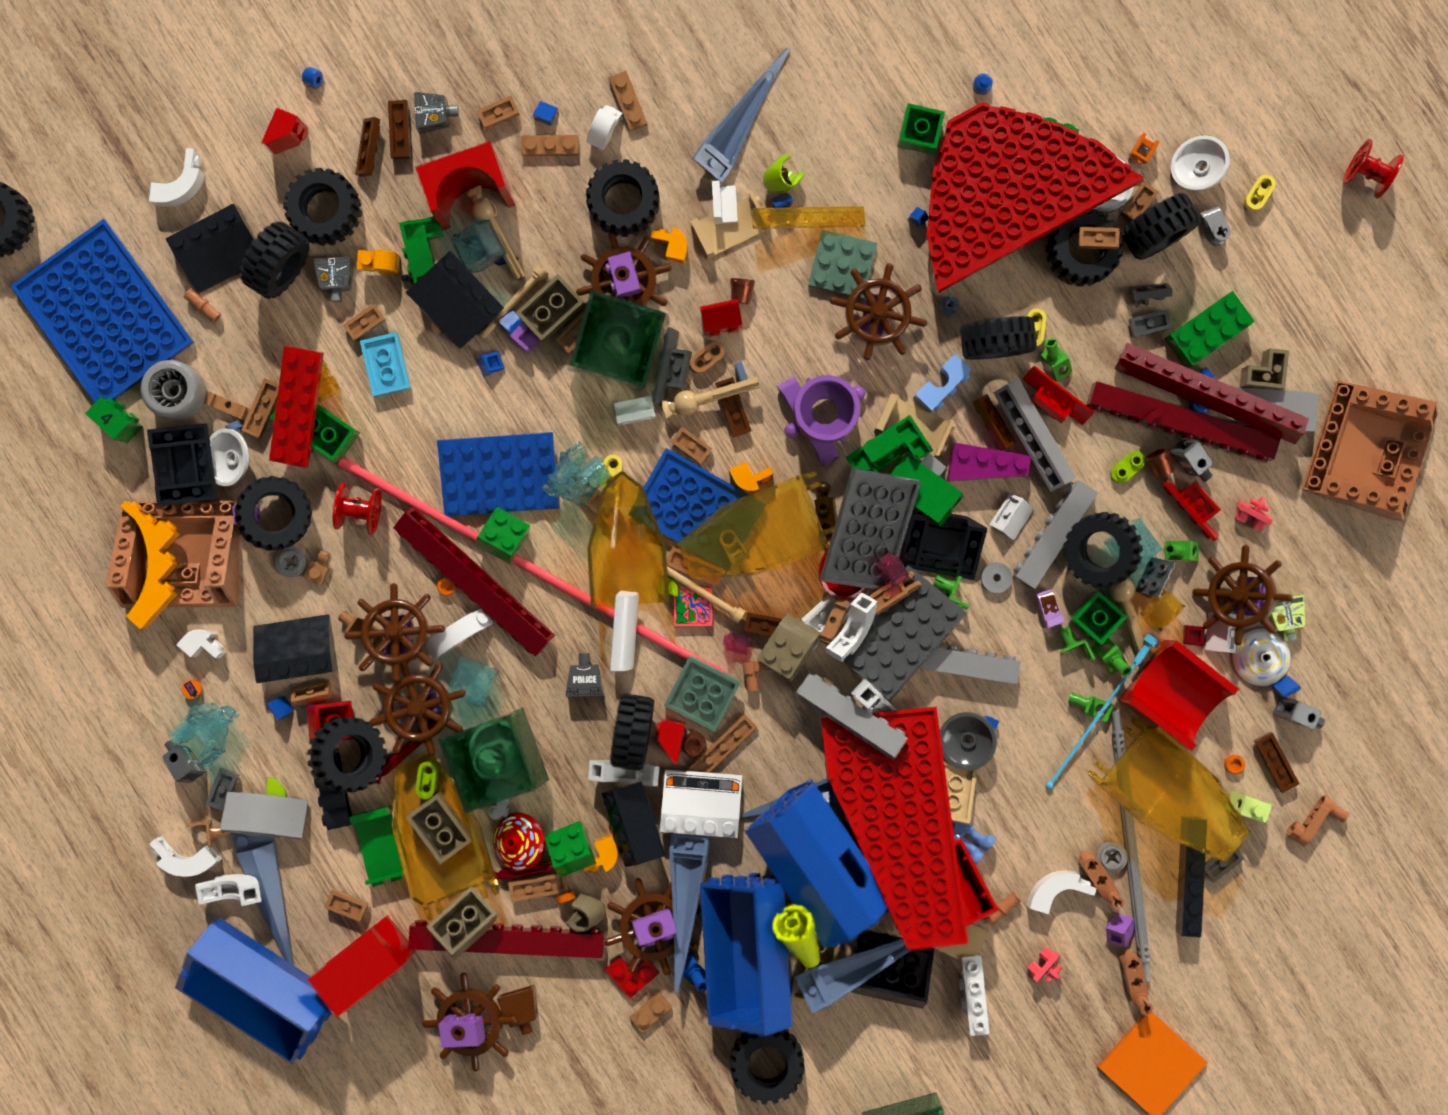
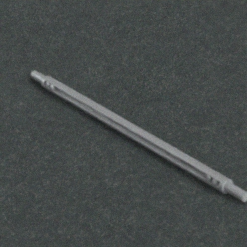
[1112,711,1151,981]

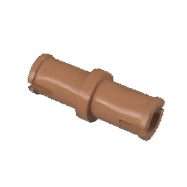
[183,289,221,323]
[985,892,1021,926]

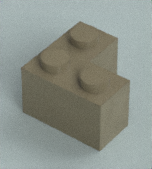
[1240,348,1289,390]

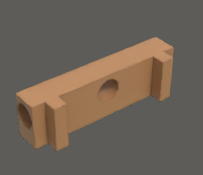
[204,392,250,421]
[819,597,850,644]

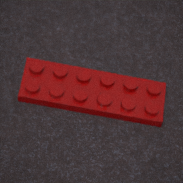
[269,346,324,468]

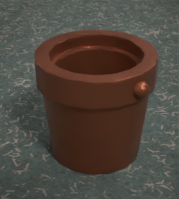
[730,278,755,304]
[1144,448,1175,479]
[682,730,707,759]

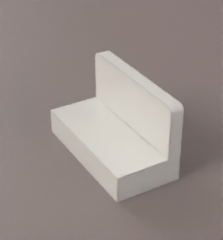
[712,181,738,225]
[614,396,656,426]
[989,493,1034,540]
[1205,612,1236,653]

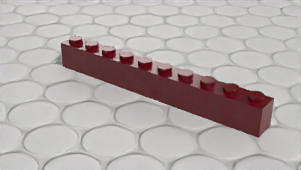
[1114,343,1309,444]
[1086,381,1281,463]
[393,507,555,657]
[408,920,605,958]

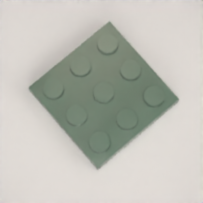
[808,230,877,299]
[664,655,741,732]

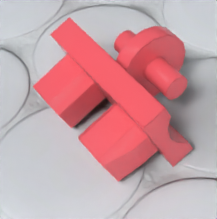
[1235,497,1273,531]
[1027,947,1062,983]

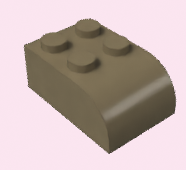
[515,274,586,342]
[757,613,821,683]
[406,791,473,864]
[426,886,498,960]

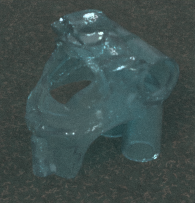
[542,441,612,507]
[168,702,239,769]

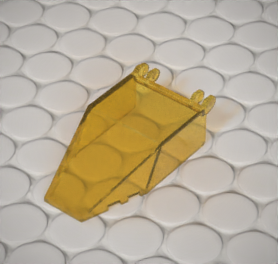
[677,471,835,579]
[1088,717,1250,862]
[392,754,499,920]

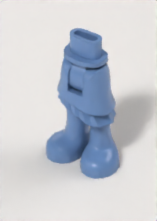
[952,822,996,865]

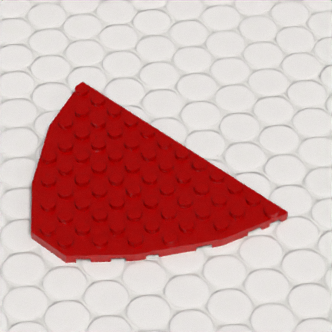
[927,102,1144,293]

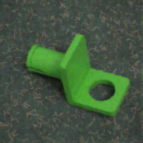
[1040,338,1073,381]
[1164,541,1199,561]
[932,575,970,610]
[1059,626,1095,662]
[1092,638,1132,677]
[1068,692,1113,722]

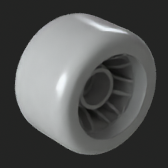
[141,360,206,420]

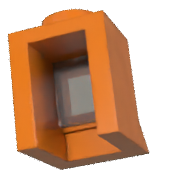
[1129,132,1160,165]

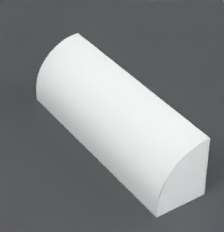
[610,591,639,671]

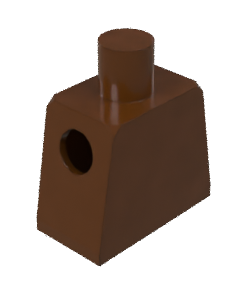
[497,984,538,1035]

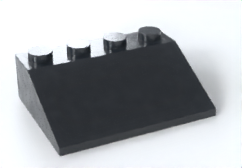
[165,203,256,294]
[405,251,504,349]
[253,614,338,684]
[850,930,935,1009]

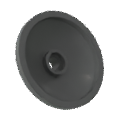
[940,712,997,770]

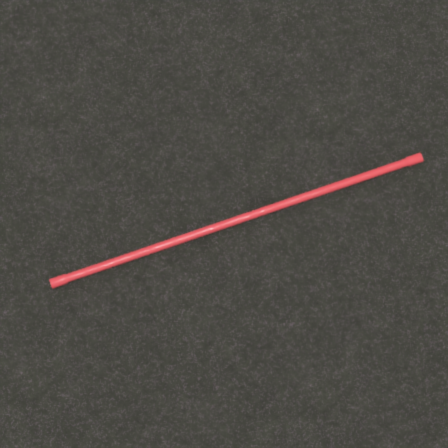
[338,456,726,673]

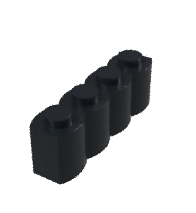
[310,749,352,830]

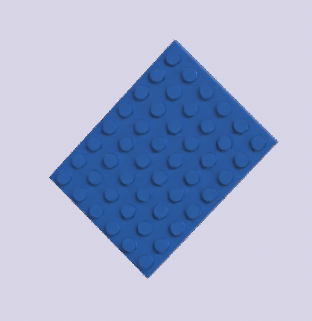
[11,219,194,402]

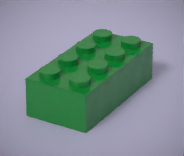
[1164,291,1255,368]
[270,403,360,463]

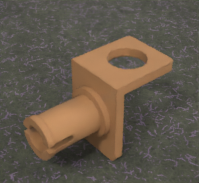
[338,611,380,645]
[186,819,232,848]

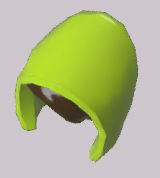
[763,154,805,193]

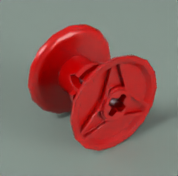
[1343,139,1404,199]
[332,483,382,535]

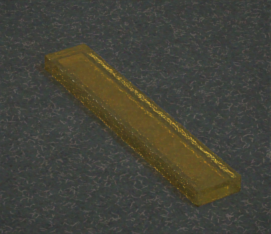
[751,206,866,229]

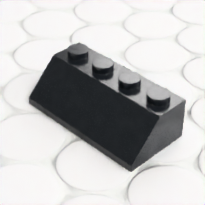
[601,781,666,867]

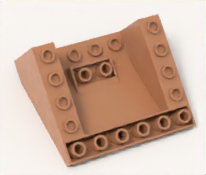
[1302,381,1438,522]
[106,501,239,608]

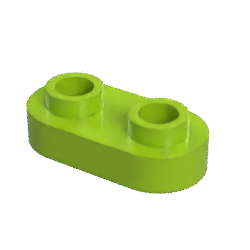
[1110,451,1145,483]
[415,760,439,799]

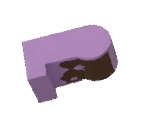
[1036,589,1065,628]

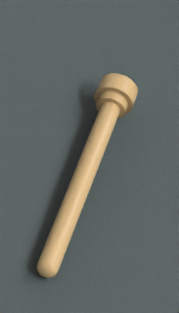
[481,264,549,338]
[663,566,746,624]

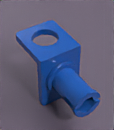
[673,950,706,992]

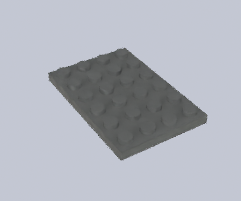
[819,468,921,590]
[843,565,967,701]

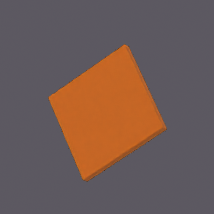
[1098,1011,1208,1115]

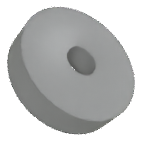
[981,562,1012,593]

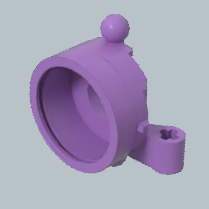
[777,375,865,467]

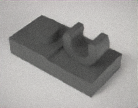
[1129,283,1173,307]

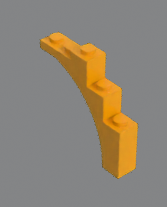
[120,500,180,629]

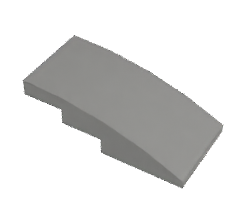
[1234,387,1319,432]
[220,792,308,840]

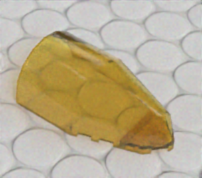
[587,472,669,607]

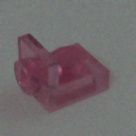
[722,631,752,655]

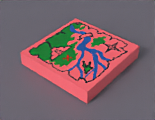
[674,588,712,626]

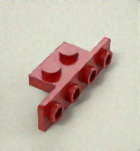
[1023,366,1094,425]
[1163,478,1221,541]

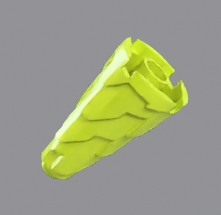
[773,905,820,968]

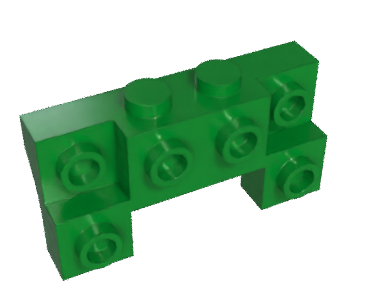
[399,216,444,284]
[845,415,933,472]

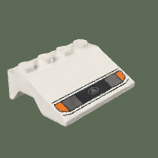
[660,769,742,838]

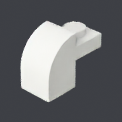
[586,105,623,150]
[177,629,226,658]

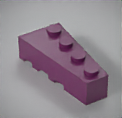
[946,442,1031,482]

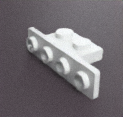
[802,594,858,650]
[958,955,989,1036]

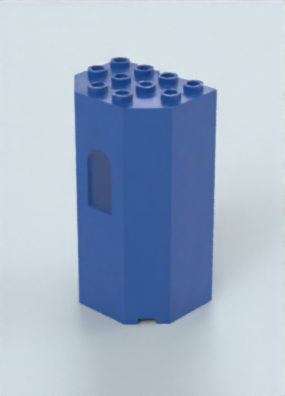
[744,779,889,948]
[700,873,792,1036]
[175,918,332,1065]

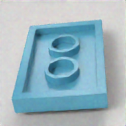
[360,332,411,397]

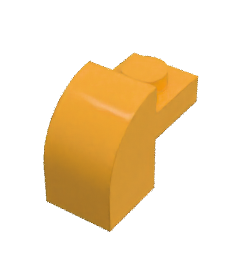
[650,227,688,265]
[357,249,401,276]
[729,462,774,492]
[583,833,619,873]

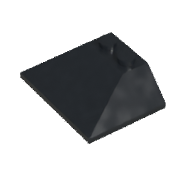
[147,423,218,506]
[899,511,987,580]

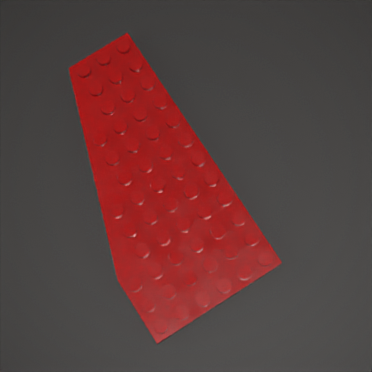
[821,707,969,950]

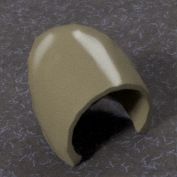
[565,894,605,932]

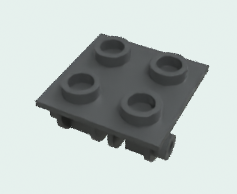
[1135,557,1176,598]

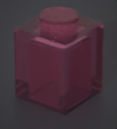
[875,553,909,587]

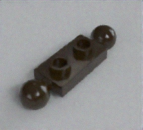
[814,481,837,551]

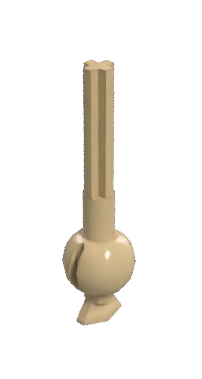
[466,185,525,281]
[662,377,760,419]
[1108,578,1151,663]

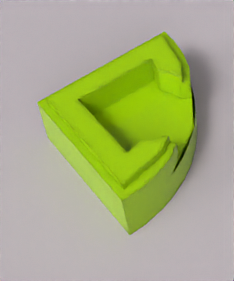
[660,575,678,596]
[266,777,287,797]

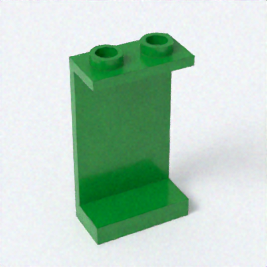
[888,453,964,527]
[349,805,407,887]

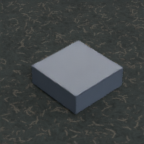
[735,361,748,381]

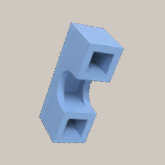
[914,353,972,413]

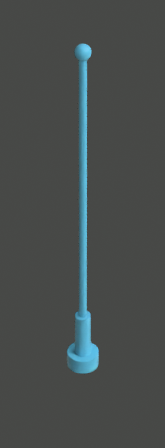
[1046,633,1160,790]

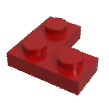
[605,956,659,999]

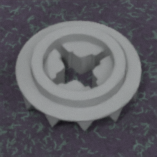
[275,547,307,577]
[1096,842,1127,873]

